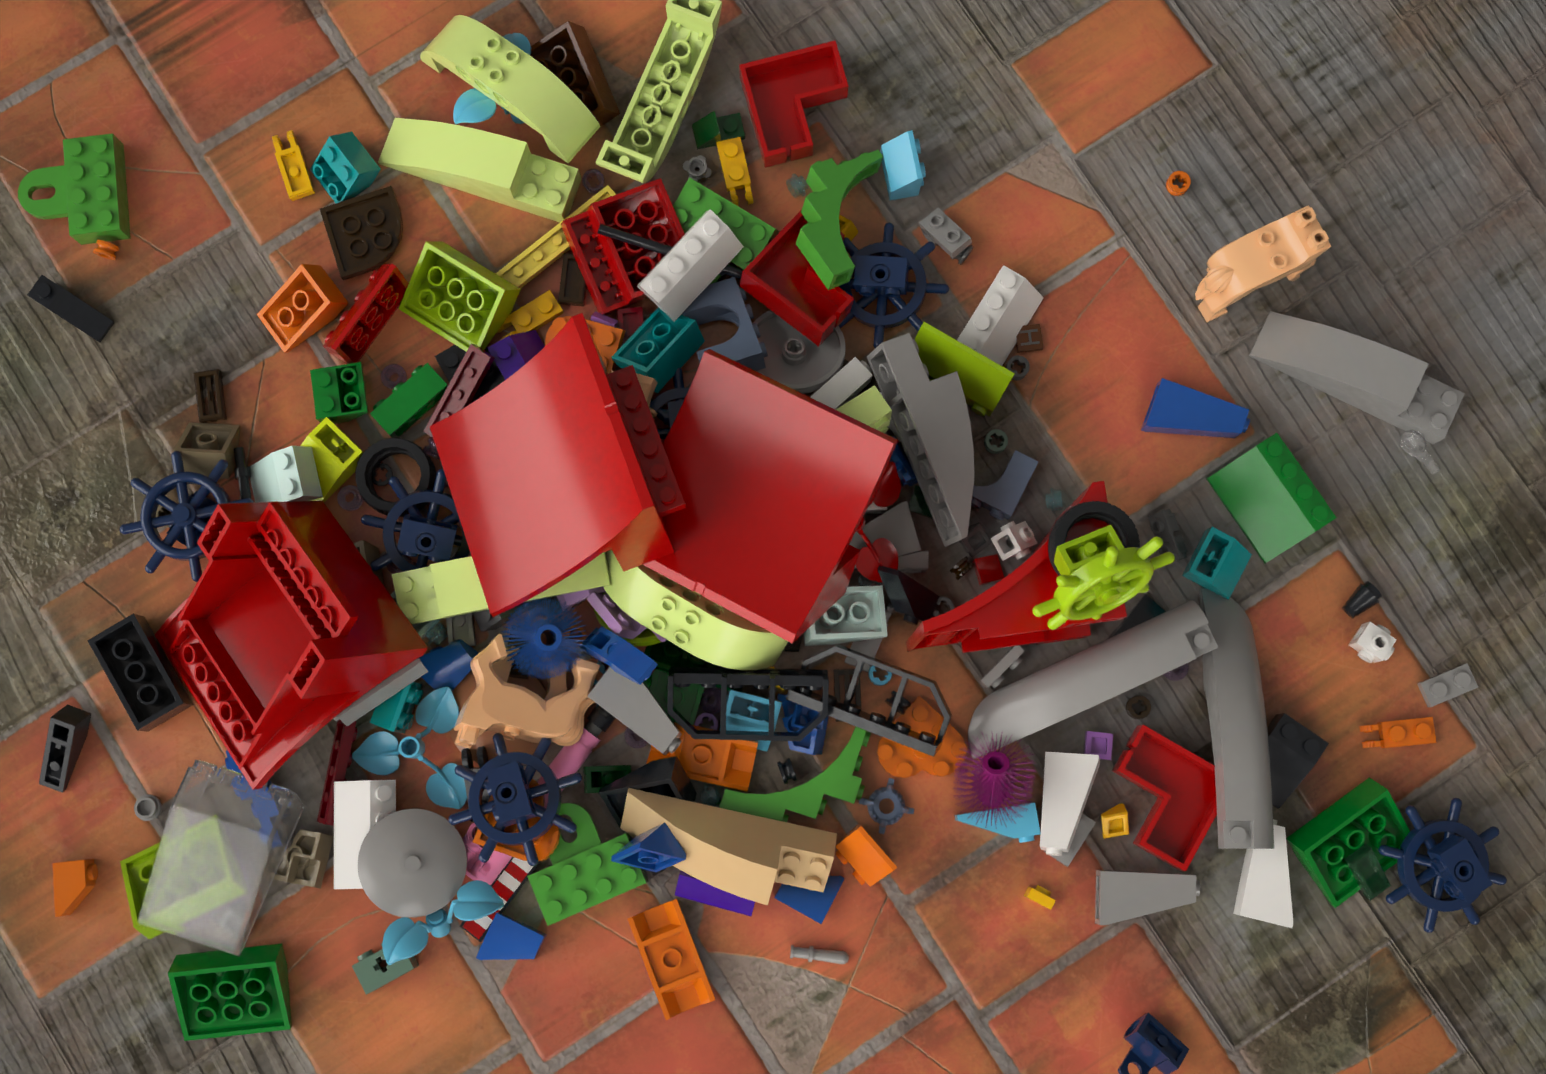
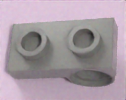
[919,208,972,258]

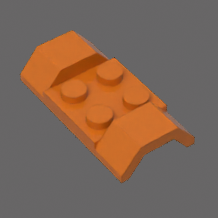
[646,722,759,792]
[627,898,716,1020]

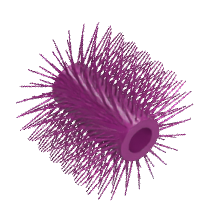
[953,732,1036,829]

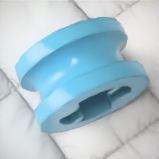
[868,666,892,686]

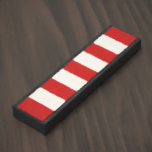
[460,857,541,942]

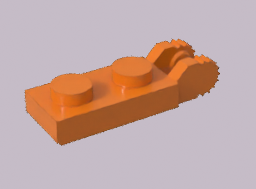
[1359,717,1437,748]

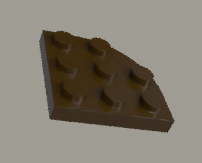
[320,186,403,280]

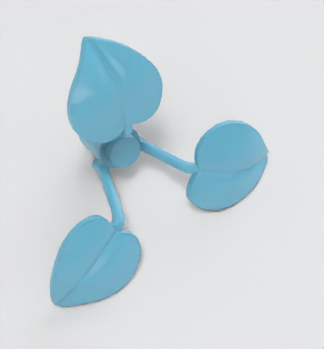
[453,33,531,125]
[352,687,467,809]
[382,880,504,966]

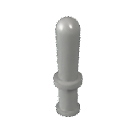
[790,945,849,964]

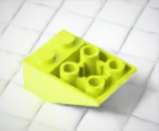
[300,417,364,502]

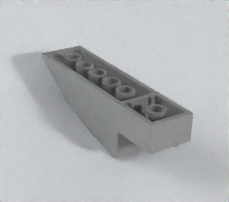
[1249,311,1465,444]
[867,333,975,547]

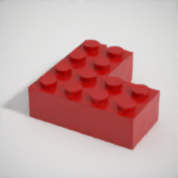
[739,40,849,168]
[740,209,854,347]
[1112,724,1217,871]

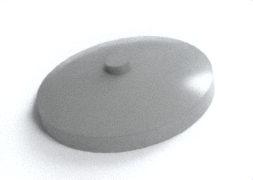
[752,310,845,394]
[358,808,467,918]

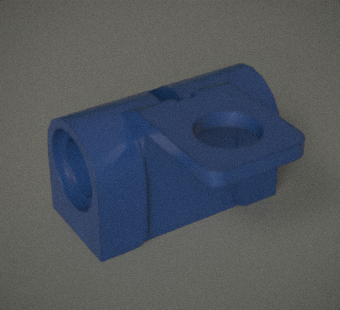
[1118,1012,1189,1074]

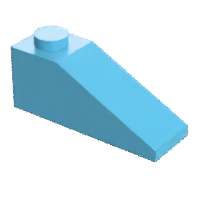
[954,802,1041,843]

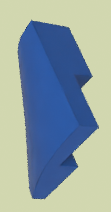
[889,436,918,487]
[419,639,479,690]
[777,694,829,755]

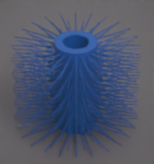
[502,597,588,679]

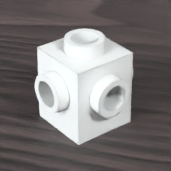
[991,521,1038,561]
[1348,622,1397,663]

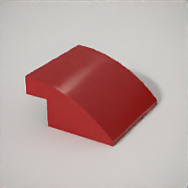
[561,178,685,316]

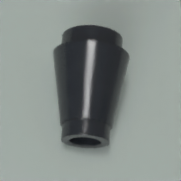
[1342,581,1382,619]

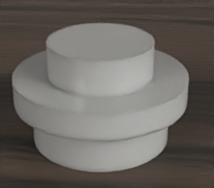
[134,794,162,821]

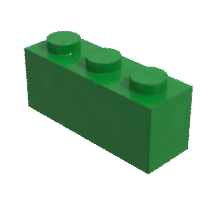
[370,363,448,438]

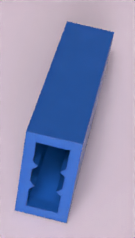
[1141,378,1250,438]

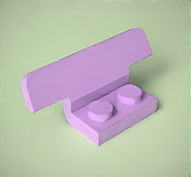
[587,592,667,642]

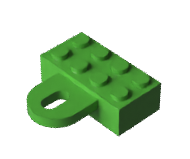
[18,133,131,245]
[673,177,780,285]
[528,803,649,926]

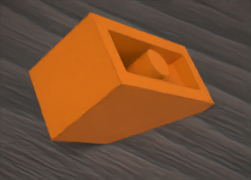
[52,859,98,917]

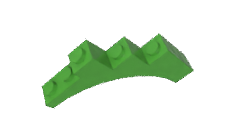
[796,150,883,290]
[719,726,871,822]

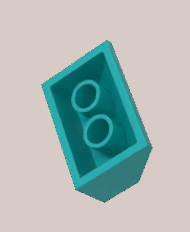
[611,307,705,393]

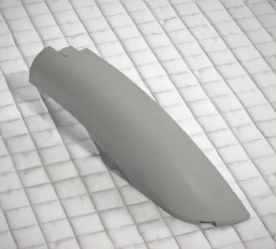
[1200,588,1274,849]
[968,600,1218,759]

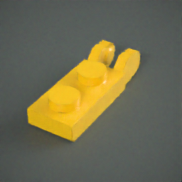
[272,130,315,201]
[716,137,754,206]
[496,290,564,340]

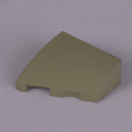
[268,829,334,889]

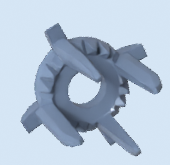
[859,778,914,834]

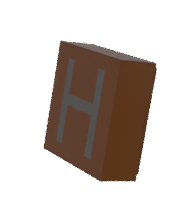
[1016,324,1043,353]

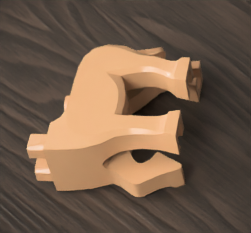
[1195,205,1331,323]
[454,634,600,749]

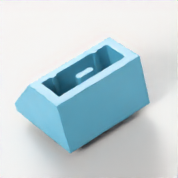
[880,130,926,201]
[719,689,782,752]

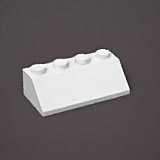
[637,209,743,322]
[957,265,1043,366]
[334,780,396,889]

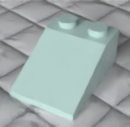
[250,446,323,503]
[804,585,888,646]

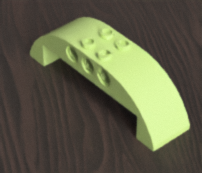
[596,0,722,183]
[420,15,600,163]
[603,549,788,670]

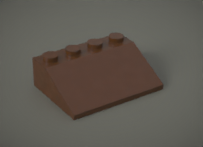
[530,21,620,127]

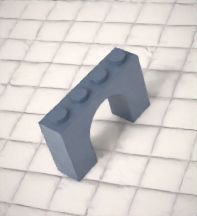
[682,277,768,371]
[971,450,1038,520]

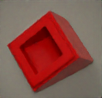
[973,554,1004,586]

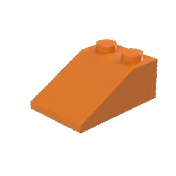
[257,264,349,353]
[835,825,897,887]

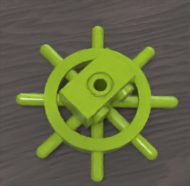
[1032,525,1175,630]

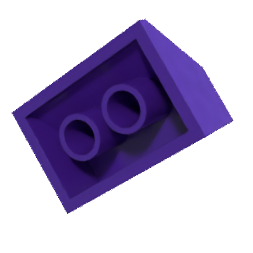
[487,330,545,380]
[674,870,755,916]

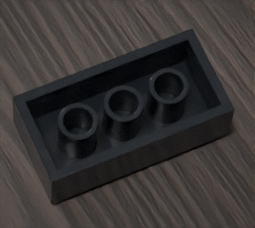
[87,613,194,732]

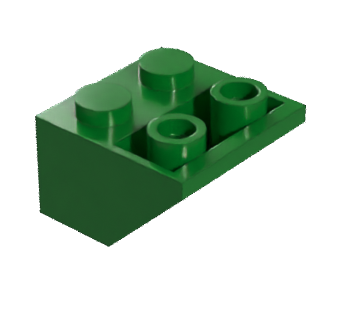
[310,362,368,424]

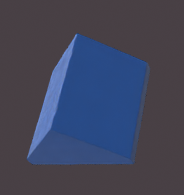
[611,823,686,873]

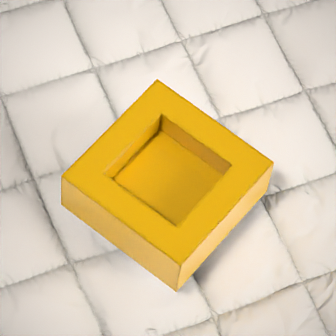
[1024,885,1056,910]

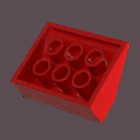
[323,263,409,364]

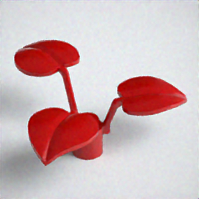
[856,462,901,583]

